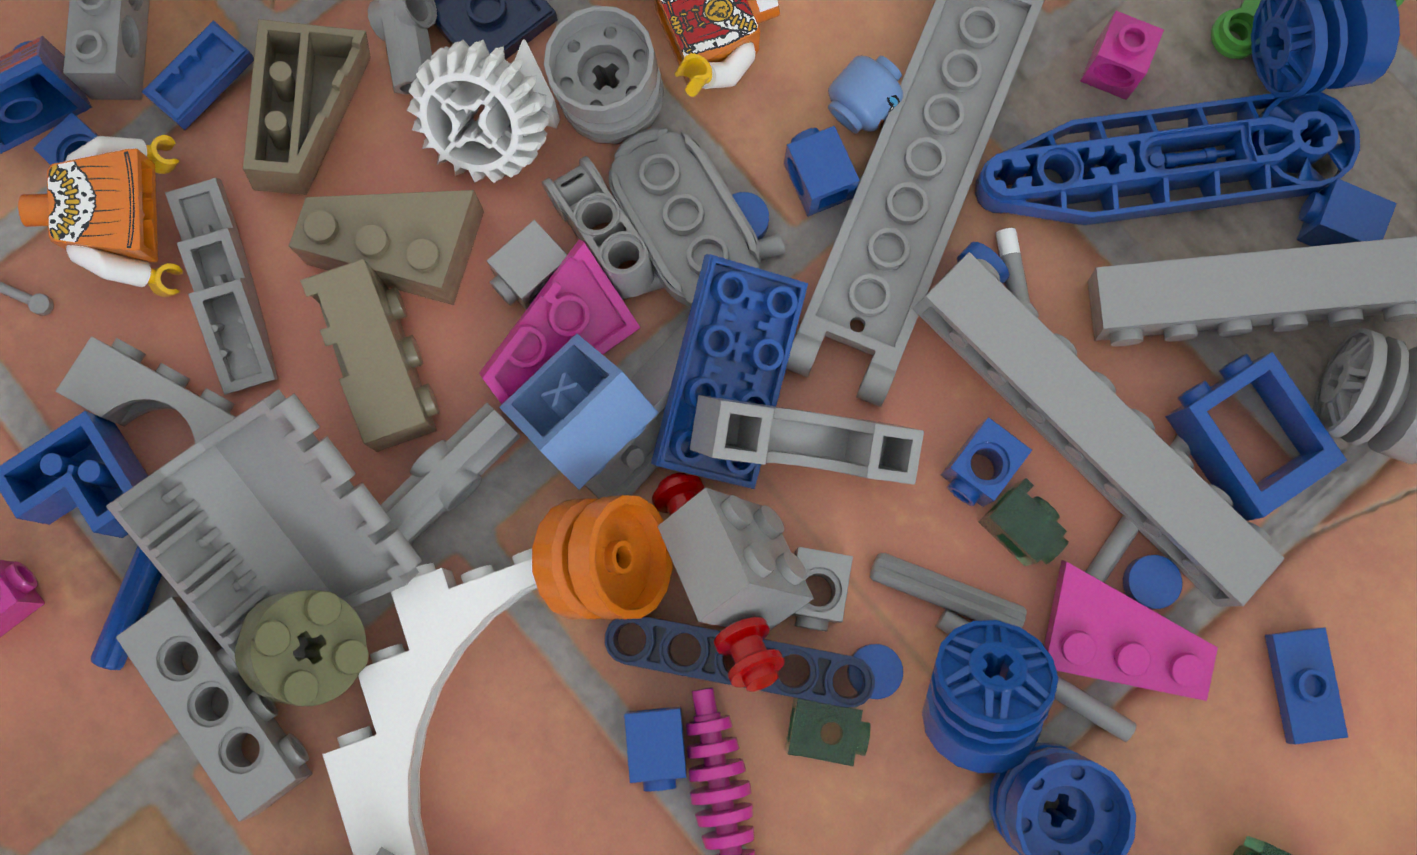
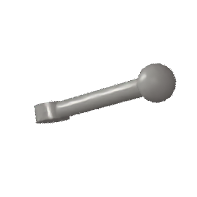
[0,282,54,316]

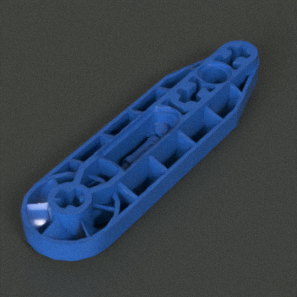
[975,92,1360,226]

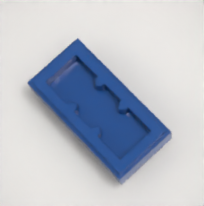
[142,20,254,130]
[1265,627,1348,745]

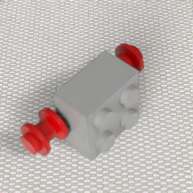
[652,473,814,692]

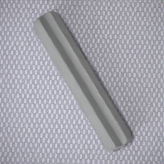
[870,553,1027,628]

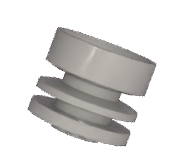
[544,6,664,144]
[1313,327,1417,464]

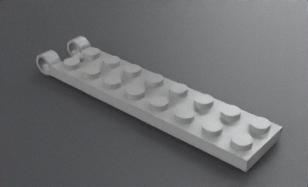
[786,0,1044,407]

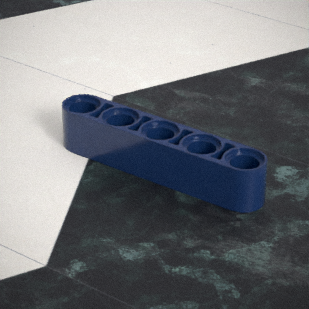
[605,616,875,707]

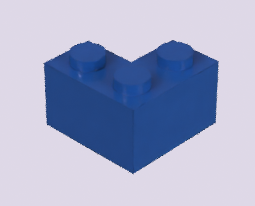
[0,411,148,538]

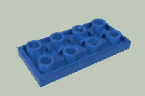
[651,254,808,489]

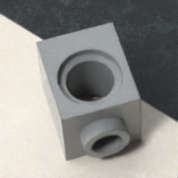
[487,220,567,310]
[792,547,853,632]

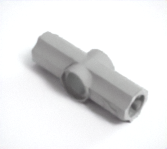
[368,0,437,95]
[380,403,521,544]

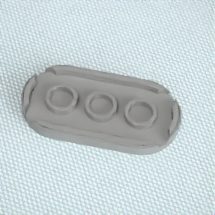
[609,128,761,307]

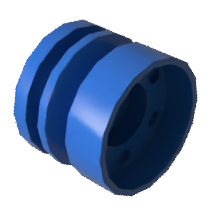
[1251,0,1400,98]
[922,620,1059,773]
[989,742,1136,855]

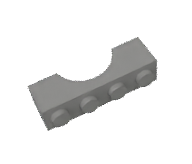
[56,336,236,444]
[690,395,924,485]

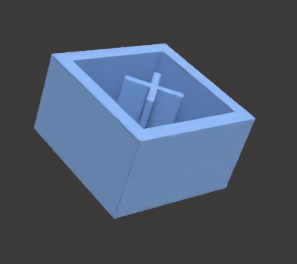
[499,334,659,490]

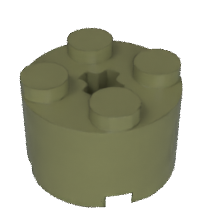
[235,590,369,706]

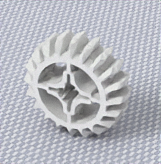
[407,40,550,183]

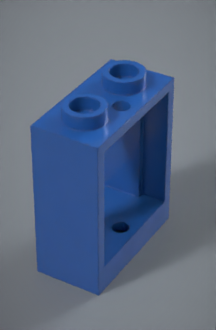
[1165,352,1347,521]

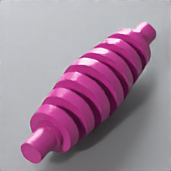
[686,687,755,855]

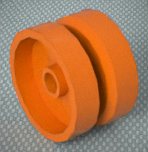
[532,495,673,619]

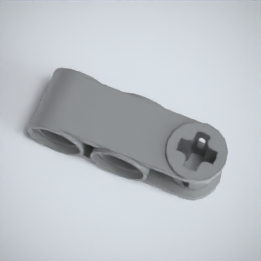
[542,156,654,297]

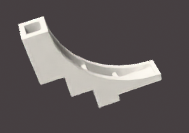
[323,548,537,855]

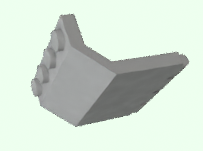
[106,389,422,664]

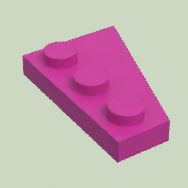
[479,239,641,404]
[1044,560,1218,701]

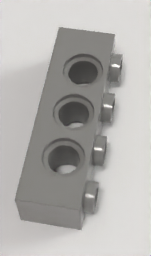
[63,0,150,100]
[116,597,312,822]

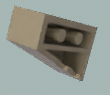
[243,19,371,195]
[289,190,484,305]
[300,259,439,452]

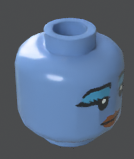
[828,55,903,134]

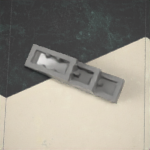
[165,178,278,395]

